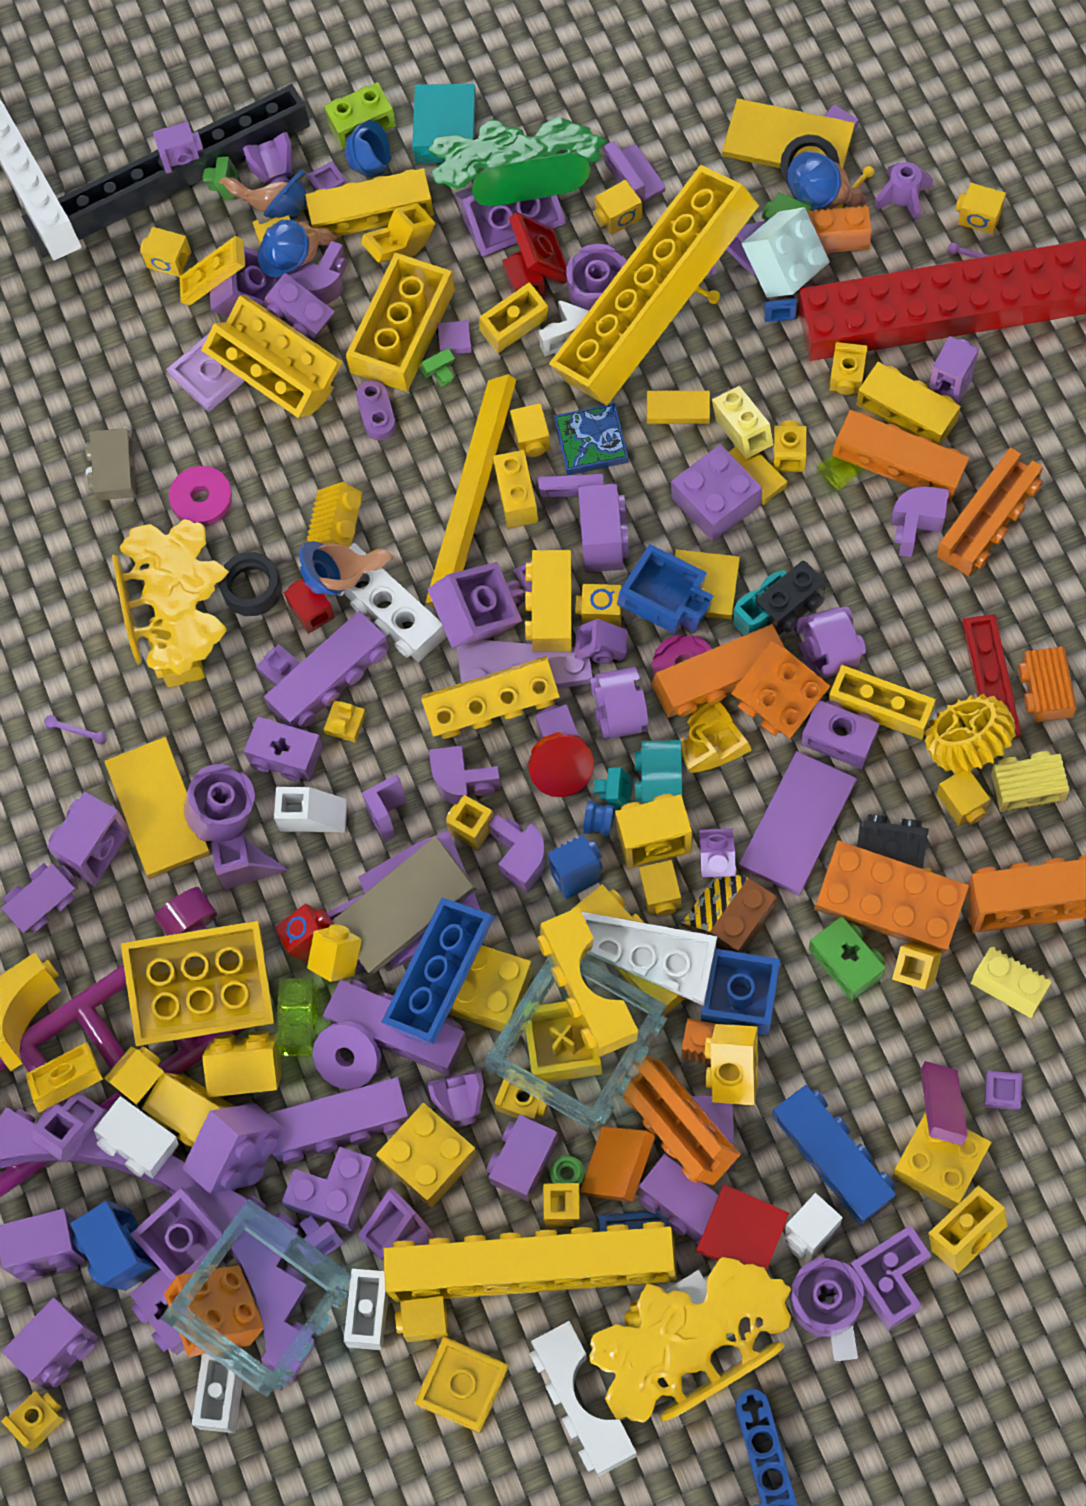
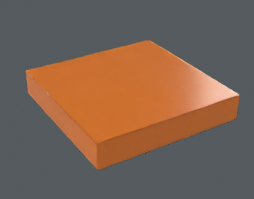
[580,1127,655,1202]

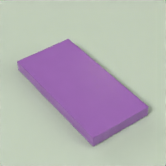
[739,751,857,896]

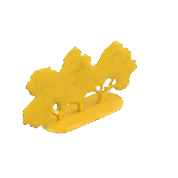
[112,519,229,675]
[590,1257,791,1423]

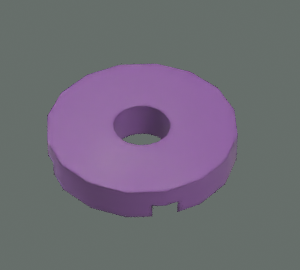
[313,1021,381,1090]

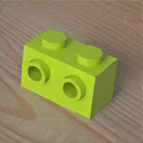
[324,82,396,150]

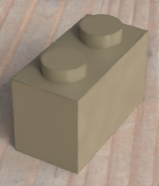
[85,428,137,501]

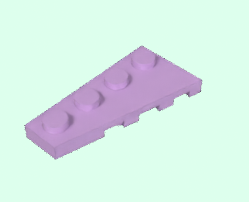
[457,640,592,689]

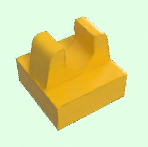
[323,700,366,743]

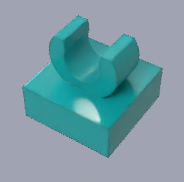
[593,767,633,810]

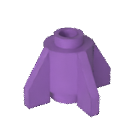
[243,132,293,186]
[875,162,933,220]
[428,1068,484,1127]

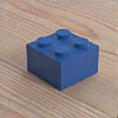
[701,949,780,1036]
[70,1201,160,1291]

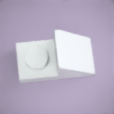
[538,301,589,356]

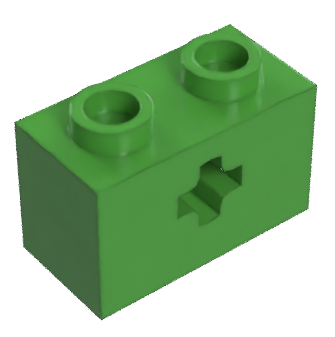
[809,916,886,1002]

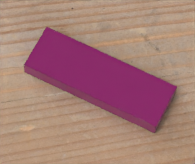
[920,1061,968,1145]

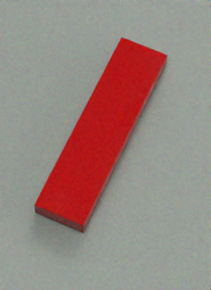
[962,614,1021,740]

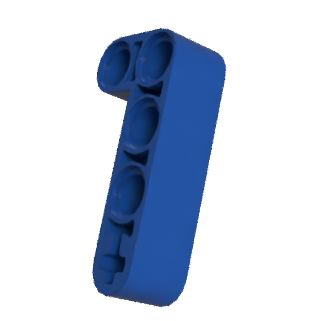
[736,1389,797,1506]

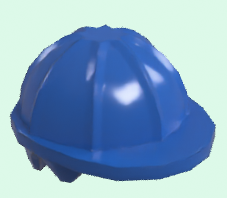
[344,120,391,177]

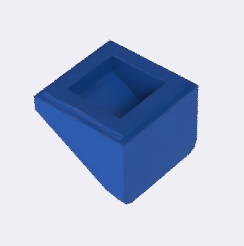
[762,298,797,322]

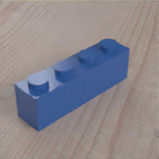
[772,1084,896,1227]

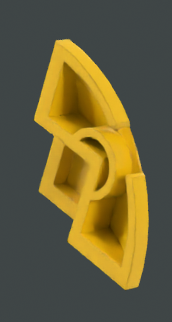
[681,701,752,773]

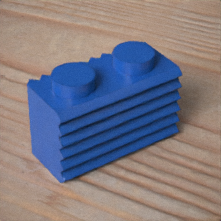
[548,834,603,900]

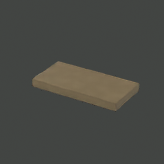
[332,836,477,975]

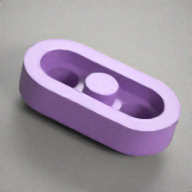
[356,380,396,440]

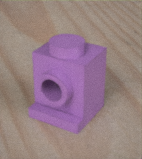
[153,121,203,174]
[575,619,628,664]
[699,828,736,877]

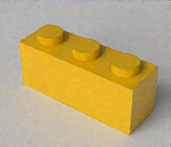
[857,362,961,446]
[525,550,572,652]
[829,665,936,740]

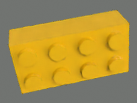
[346,253,455,392]

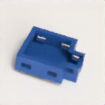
[617,544,714,634]

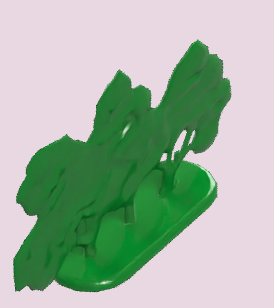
[428,117,607,206]

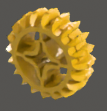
[924,694,1016,774]

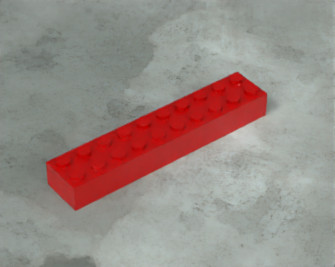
[798,240,1086,361]

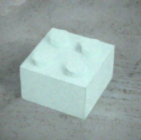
[741,207,830,298]

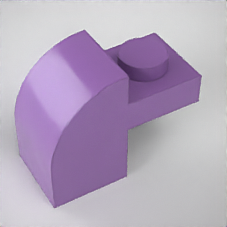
[289,241,347,304]
[891,486,949,557]
[429,746,501,805]
[488,814,546,893]
[33,1092,105,1163]

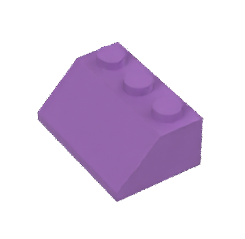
[454,187,566,257]

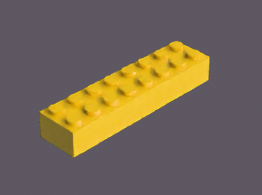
[549,165,759,406]
[384,1222,678,1303]

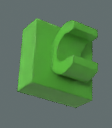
[203,157,239,200]
[419,348,455,387]

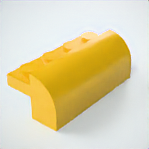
[201,295,342,418]

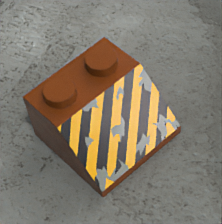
[681,875,777,953]

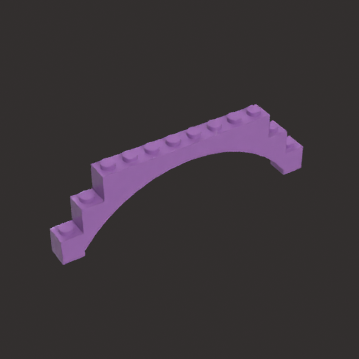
[0,1097,315,1383]

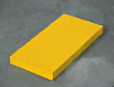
[722,98,855,169]
[104,737,211,879]

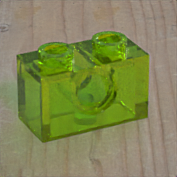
[276,978,318,1056]

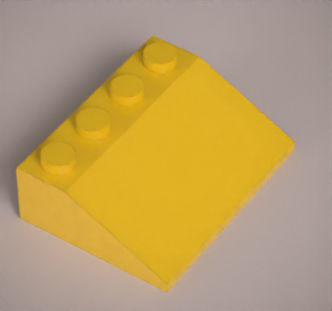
[121,921,274,1047]

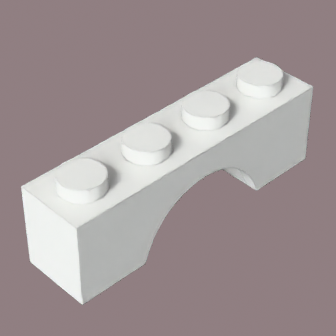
[529,1321,637,1477]

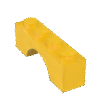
[537,907,639,1058]

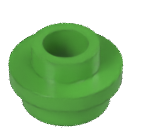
[550,1156,585,1186]

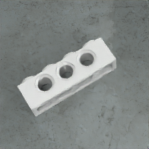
[338,543,446,663]

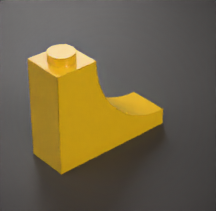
[0,952,61,1071]

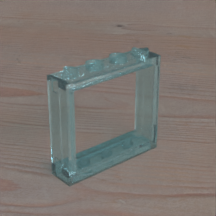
[485,955,667,1131]
[160,1199,353,1397]

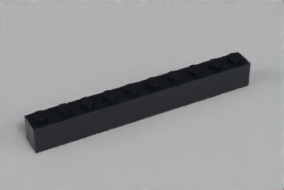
[21,84,310,258]

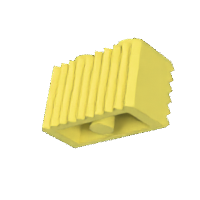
[991,751,1069,812]
[971,947,1051,1018]

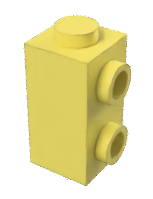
[712,386,774,459]

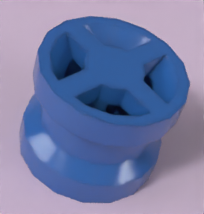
[583,801,615,837]

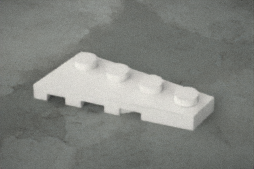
[582,912,717,1006]

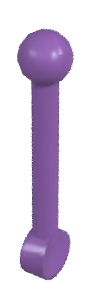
[948,243,990,258]
[44,715,107,744]

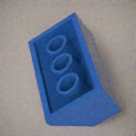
[381,898,495,1046]

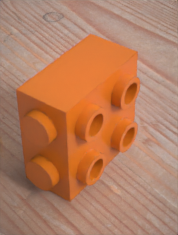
[731,641,830,739]
[164,1265,264,1357]

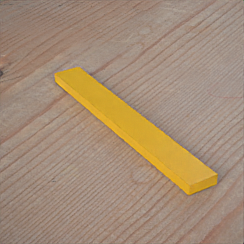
[425,374,516,608]

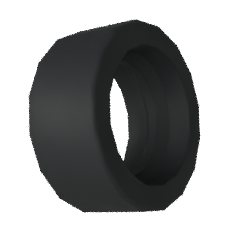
[780,134,840,185]
[219,552,282,616]

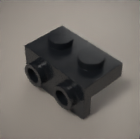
[756,560,826,636]
[857,814,929,869]

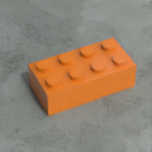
[814,841,969,954]
[965,855,1086,933]

